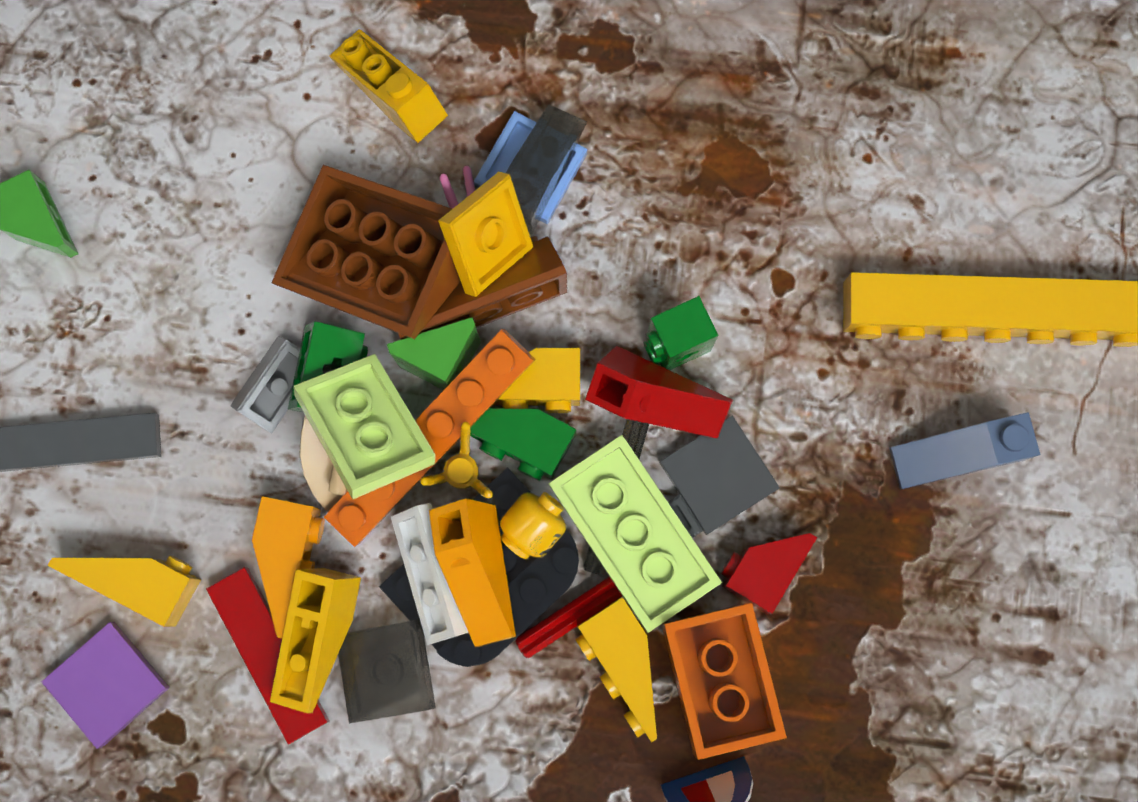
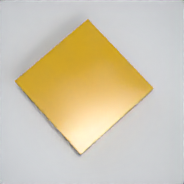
[438,171,533,297]

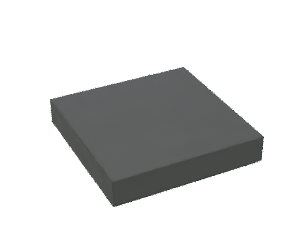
[659,415,780,535]

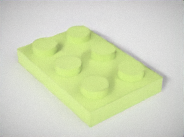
[294,354,436,499]

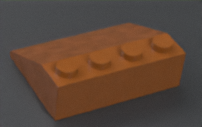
[271,165,460,340]

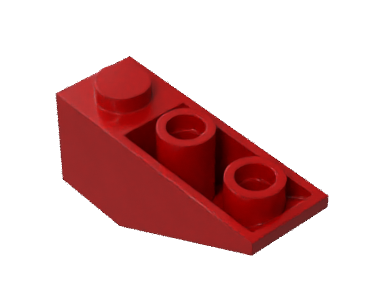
[585,346,733,438]

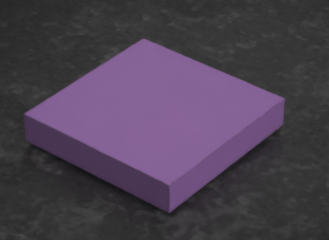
[41,622,170,749]

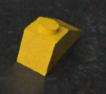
[47,555,201,627]
[270,568,361,713]

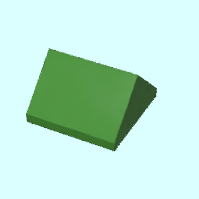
[387,317,481,390]

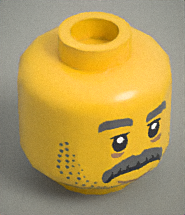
[500,492,566,559]

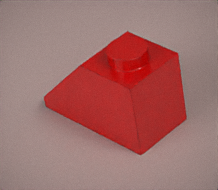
[721,533,817,614]

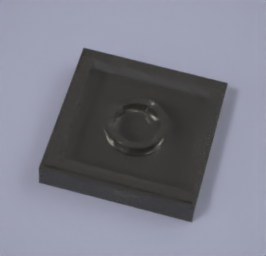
[338,619,436,724]

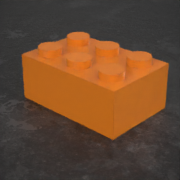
[661,603,787,760]

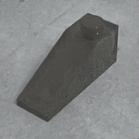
[506,104,587,234]

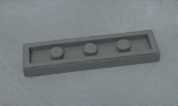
[0,413,161,472]

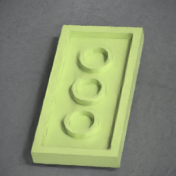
[548,435,722,633]

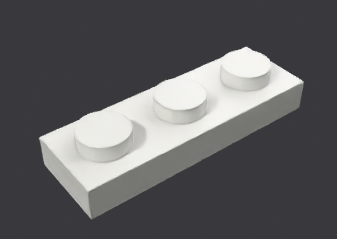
[391,503,469,645]

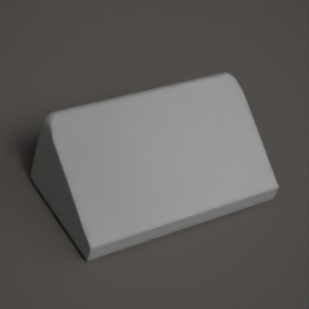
[231,336,300,434]

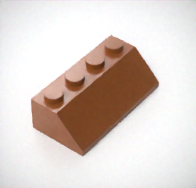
[398,236,567,340]

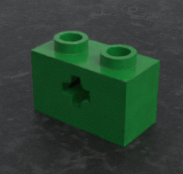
[643,296,719,370]
[288,321,368,413]

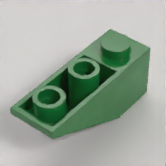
[470,408,576,481]

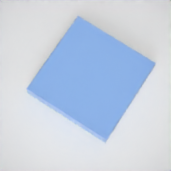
[474,111,588,225]

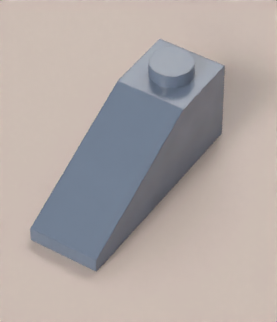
[889,412,1041,490]

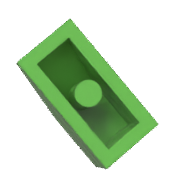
[0,170,78,258]

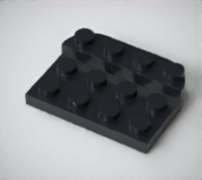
[379,467,579,667]

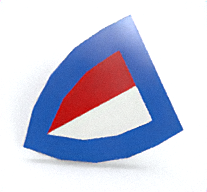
[661,756,753,802]

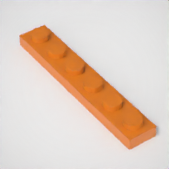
[324,329,536,547]

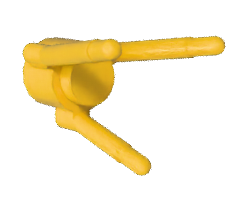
[420,422,493,498]

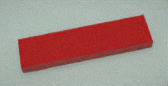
[206,567,330,745]

